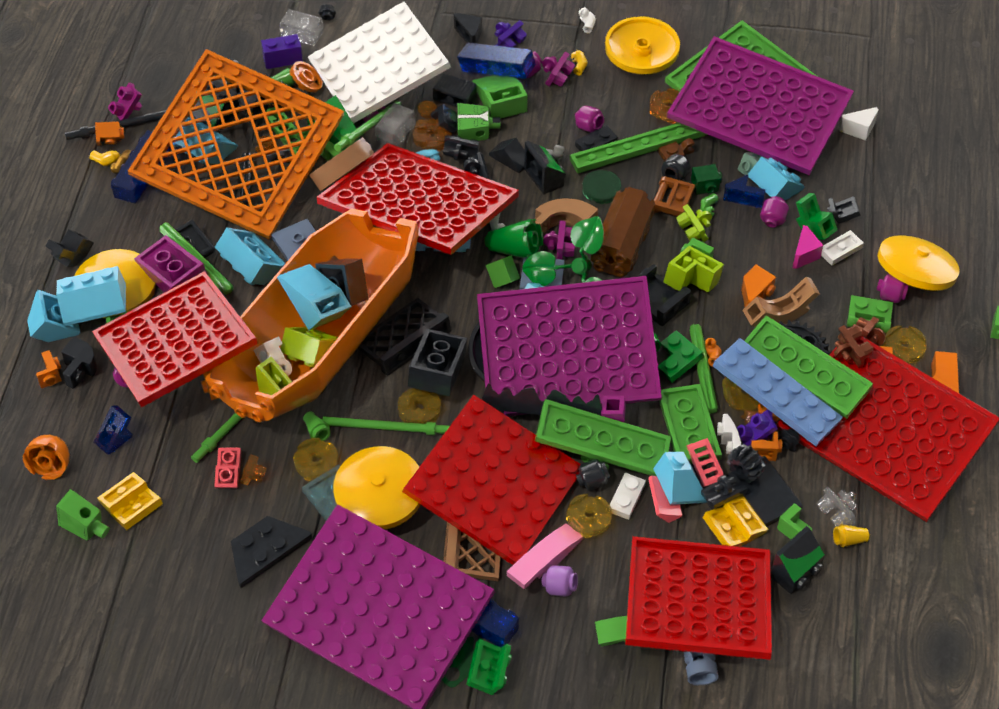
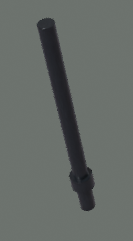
[65,110,166,140]

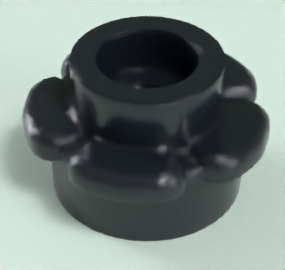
[318,4,336,21]

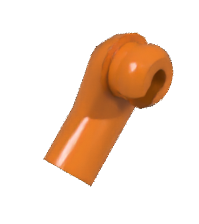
[705,338,722,367]

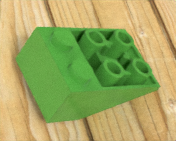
[472,71,527,119]

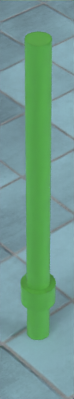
[334,101,402,151]
[191,413,242,463]
[322,417,450,435]

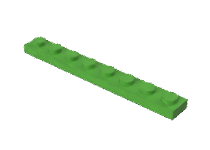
[570,123,708,173]

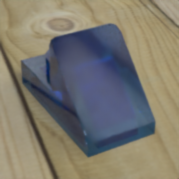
[723,175,766,208]
[93,405,133,454]

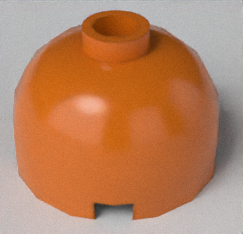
[22,435,70,480]

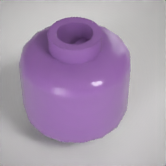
[542,565,578,596]

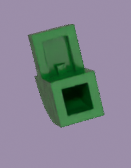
[796,193,837,240]

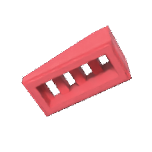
[687,438,724,487]

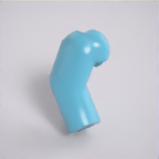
[417,149,441,161]

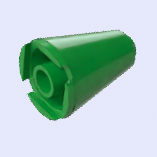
[485,219,543,259]

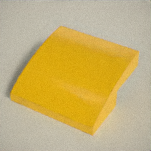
[97,472,163,530]
[702,496,768,547]

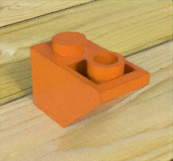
[741,264,776,307]

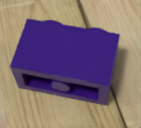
[261,34,303,69]

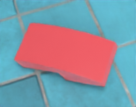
[214,448,241,488]

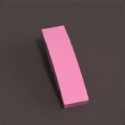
[507,523,584,589]

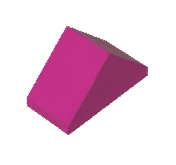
[792,225,823,269]

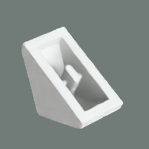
[839,107,878,140]

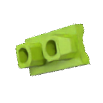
[676,204,712,242]

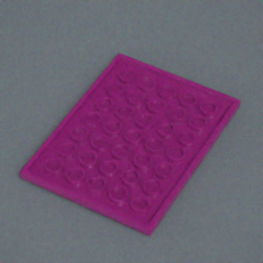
[667,36,854,175]
[477,276,662,416]
[261,504,495,709]

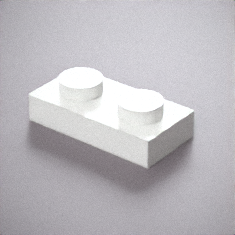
[821,230,864,265]
[608,473,646,520]

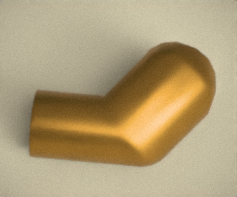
[111,150,133,174]

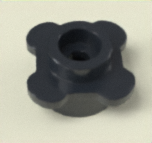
[778,429,800,452]

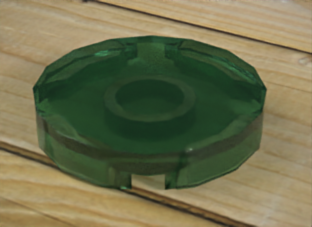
[582,170,622,204]

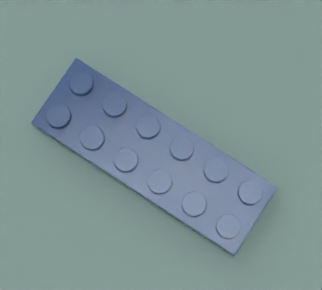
[713,338,843,446]

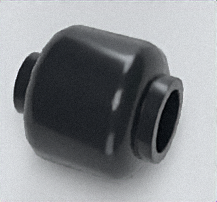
[661,154,690,180]
[576,459,610,491]

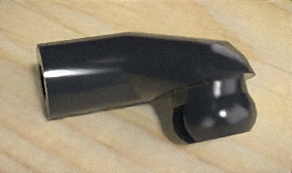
[263,149,292,163]

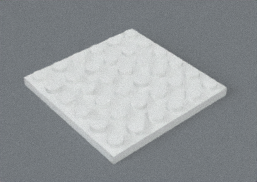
[308,2,451,123]

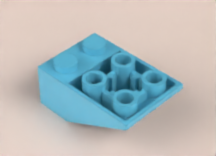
[277,264,352,330]

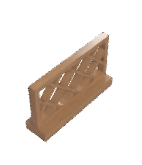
[443,522,500,581]

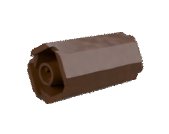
[591,187,655,277]

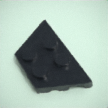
[231,516,312,588]

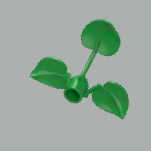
[522,216,604,286]

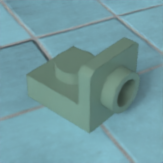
[738,152,768,178]

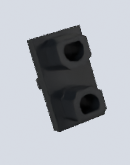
[443,135,480,161]
[463,152,490,180]
[701,474,748,510]

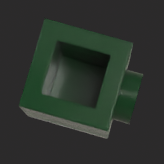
[691,164,723,195]

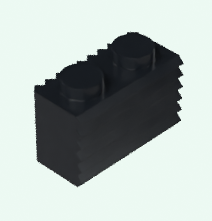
[433,73,477,107]

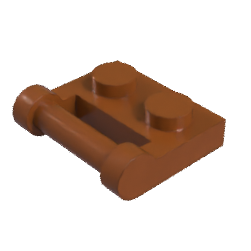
[654,176,695,216]

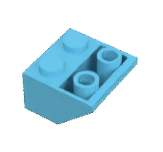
[747,157,805,200]

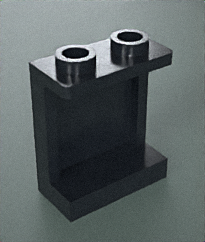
[638,264,691,326]

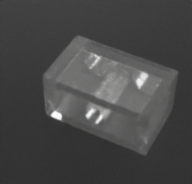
[279,9,324,46]
[375,103,416,147]

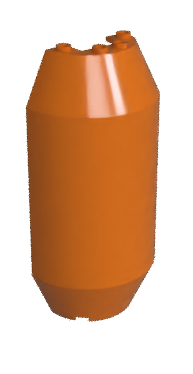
[205,208,419,422]

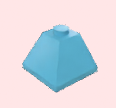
[27,290,80,342]
[653,452,707,505]

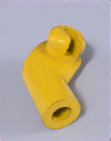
[571,50,588,76]
[90,150,120,166]

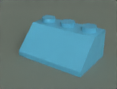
[173,117,238,165]
[215,228,286,285]
[56,266,126,326]

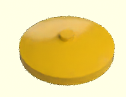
[605,17,680,74]
[877,236,960,290]
[74,249,157,318]
[333,446,421,529]

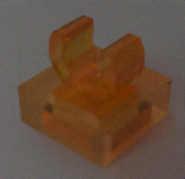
[240,454,267,486]

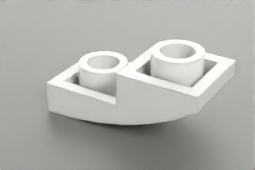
[717,414,741,454]

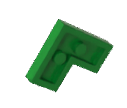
[658,330,704,383]

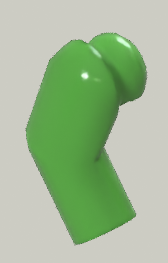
[700,193,718,216]

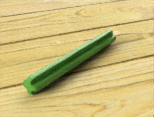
[160,222,233,295]
[690,324,718,414]

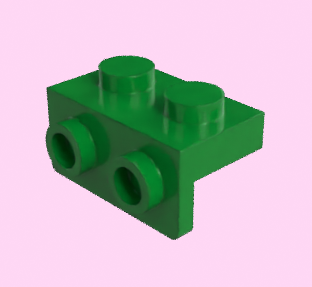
[466,639,512,695]

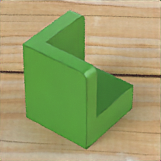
[486,255,520,288]
[777,503,812,539]

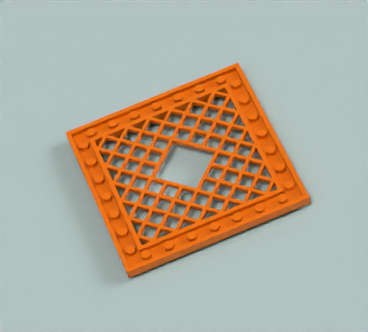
[128,49,344,240]

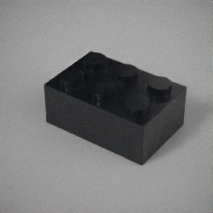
[408,329,467,396]

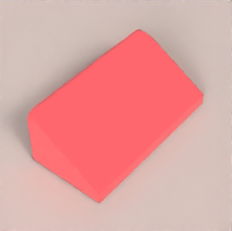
[649,476,682,523]

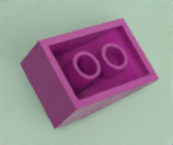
[134,235,207,293]

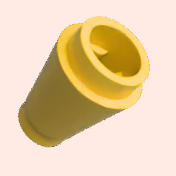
[833,524,869,547]

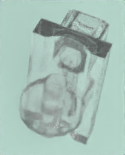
[817,487,858,527]

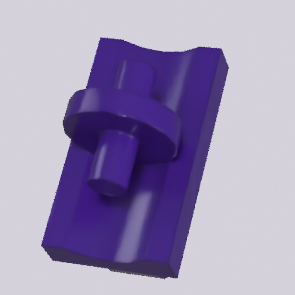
[494,20,527,54]
[736,410,778,446]

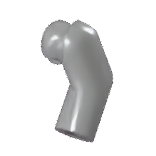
[546,145,565,160]

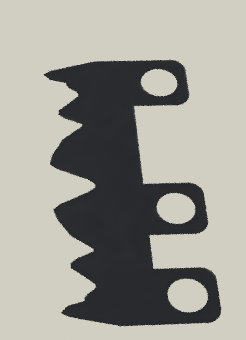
[482,383,602,416]

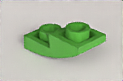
[595,616,627,647]

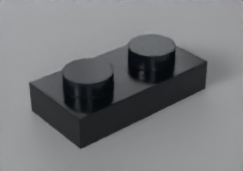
[575,125,618,152]

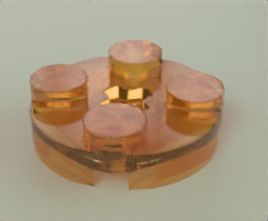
[649,88,680,123]
[413,119,451,151]

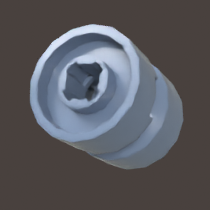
[683,651,718,685]

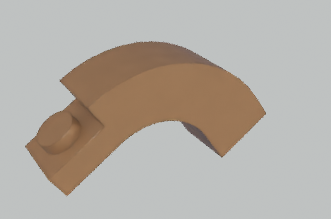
[310,138,374,191]
[535,198,598,234]
[743,277,820,327]

